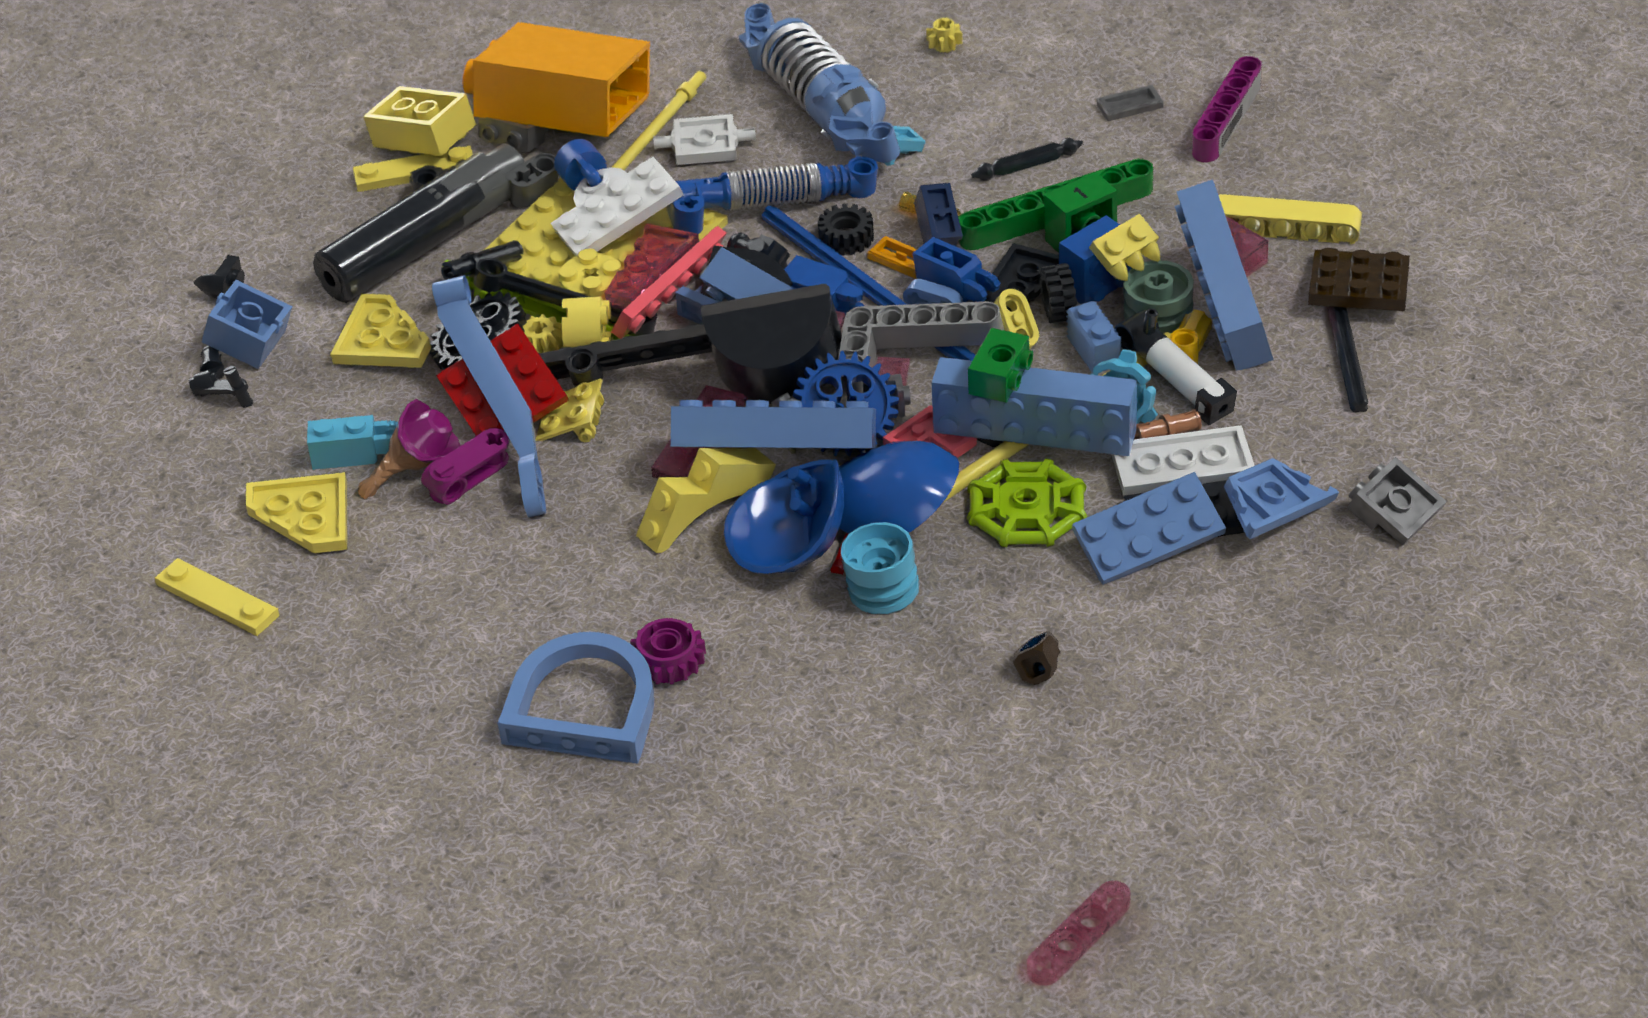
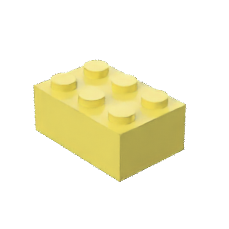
[363,86,476,156]

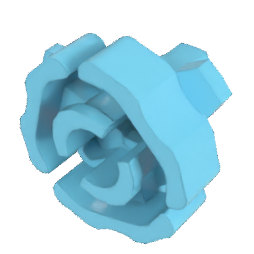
[1090,349,1158,424]

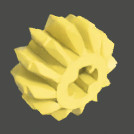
[522,313,564,353]

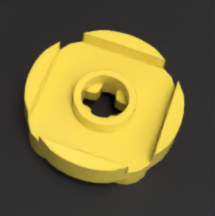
[559,249,622,300]

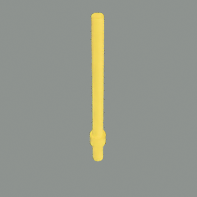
[612,71,706,170]

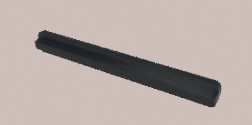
[1328,306,1368,412]

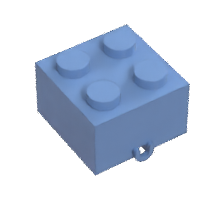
[202,280,292,369]

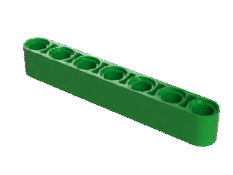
[958,159,1153,250]

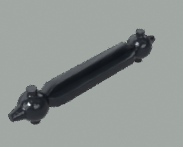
[971,138,1083,181]

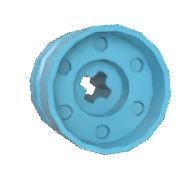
[841,522,920,614]

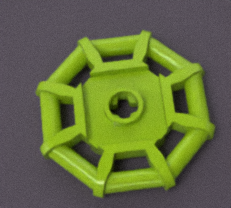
[967,458,1087,548]

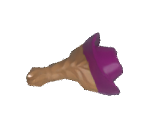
[358,399,461,499]

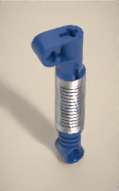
[666,156,878,236]

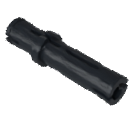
[441,240,523,280]

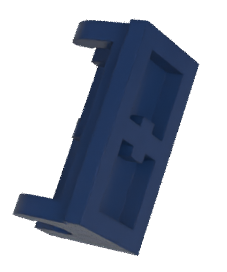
[914,183,963,246]

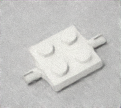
[653,114,756,165]

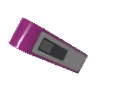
[1192,56,1262,163]

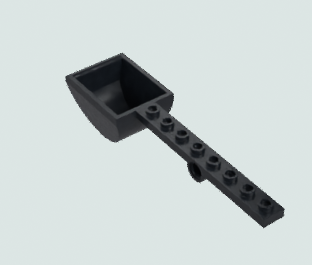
[538,284,842,404]

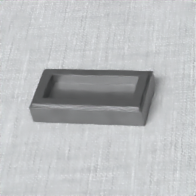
[1097,85,1163,121]

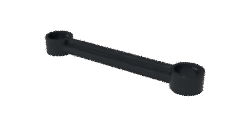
[473,258,657,336]

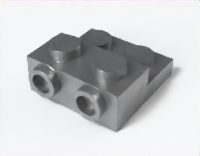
[478,117,550,152]
[1347,457,1447,545]

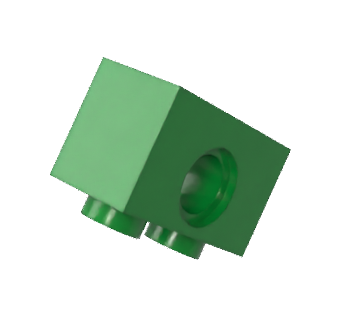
[968,328,1033,403]

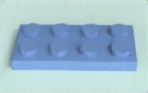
[1072,472,1226,585]

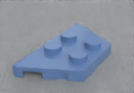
[1224,458,1339,539]

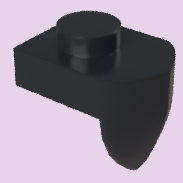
[193,255,245,299]

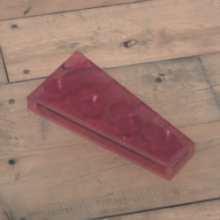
[605,223,699,309]

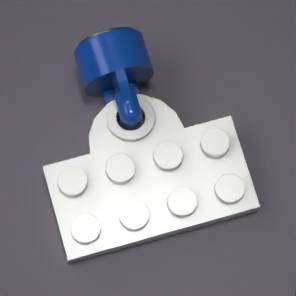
[551,139,684,256]

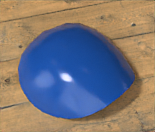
[839,441,959,533]
[724,459,844,574]

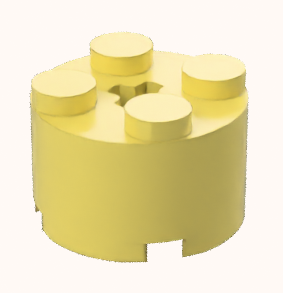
[562,296,613,348]

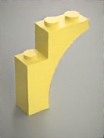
[636,448,776,553]

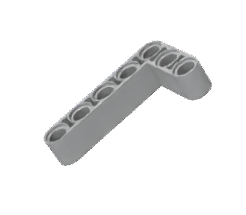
[838,302,1004,393]

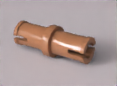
[1134,409,1202,439]

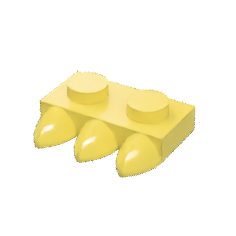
[1089,214,1160,281]

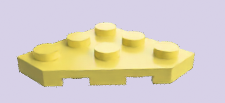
[330,294,431,368]
[246,472,347,553]

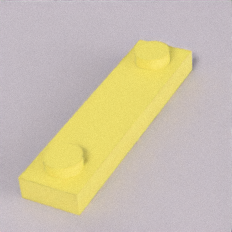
[353,146,473,192]
[155,558,280,636]

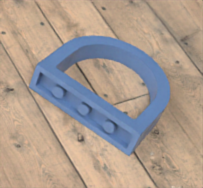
[498,632,654,763]

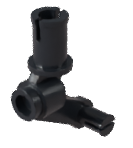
[188,346,253,408]

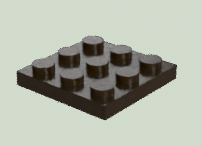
[1308,248,1410,311]

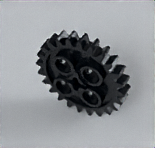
[429,291,527,370]

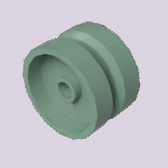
[1123,260,1194,334]

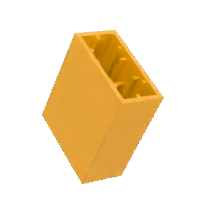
[463,22,650,137]

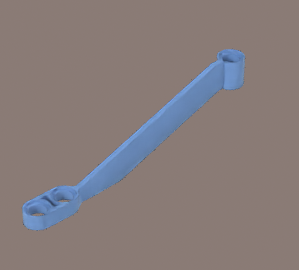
[432,276,546,518]

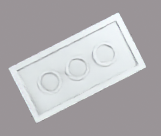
[1111,425,1255,496]

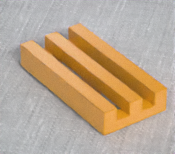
[867,236,917,279]

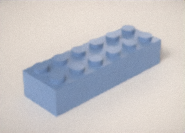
[1175,179,1274,370]
[931,357,1137,456]
[671,400,876,449]

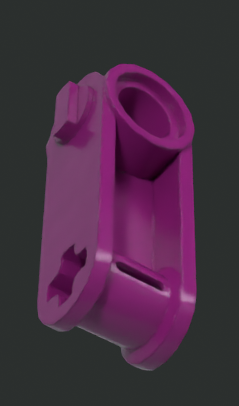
[421,428,510,505]

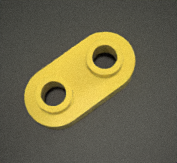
[994,289,1039,349]

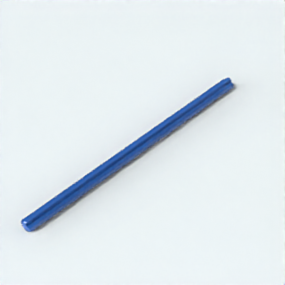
[761,205,975,361]

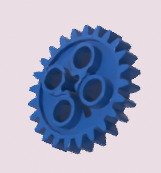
[793,351,899,456]

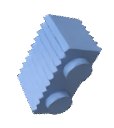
[1066,301,1121,373]

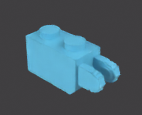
[307,415,398,470]

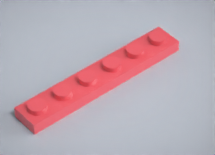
[611,226,727,339]

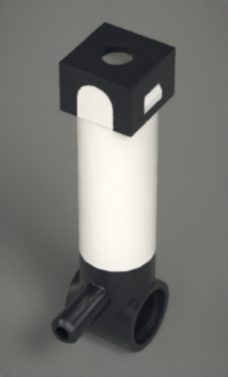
[1115,308,1237,425]

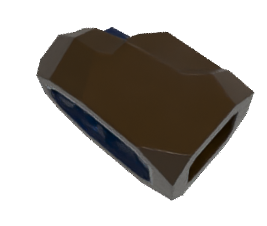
[1013,631,1060,685]

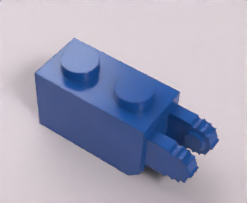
[912,237,1000,302]
[785,255,864,316]

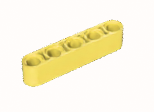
[1218,194,1362,244]

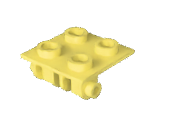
[535,379,604,443]

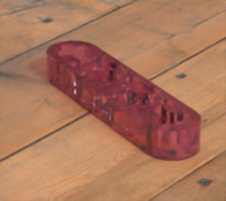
[1027,881,1131,986]

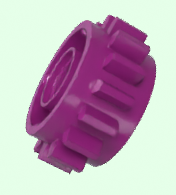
[630,618,706,685]

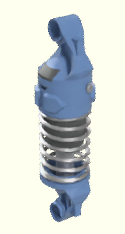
[738,3,900,163]

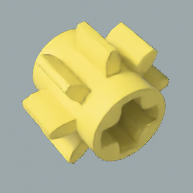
[926,18,963,53]

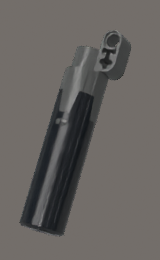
[313,143,558,303]

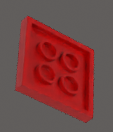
[436,323,569,436]

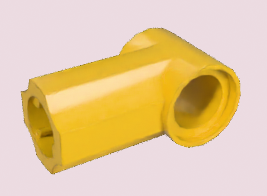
[1170,309,1212,364]

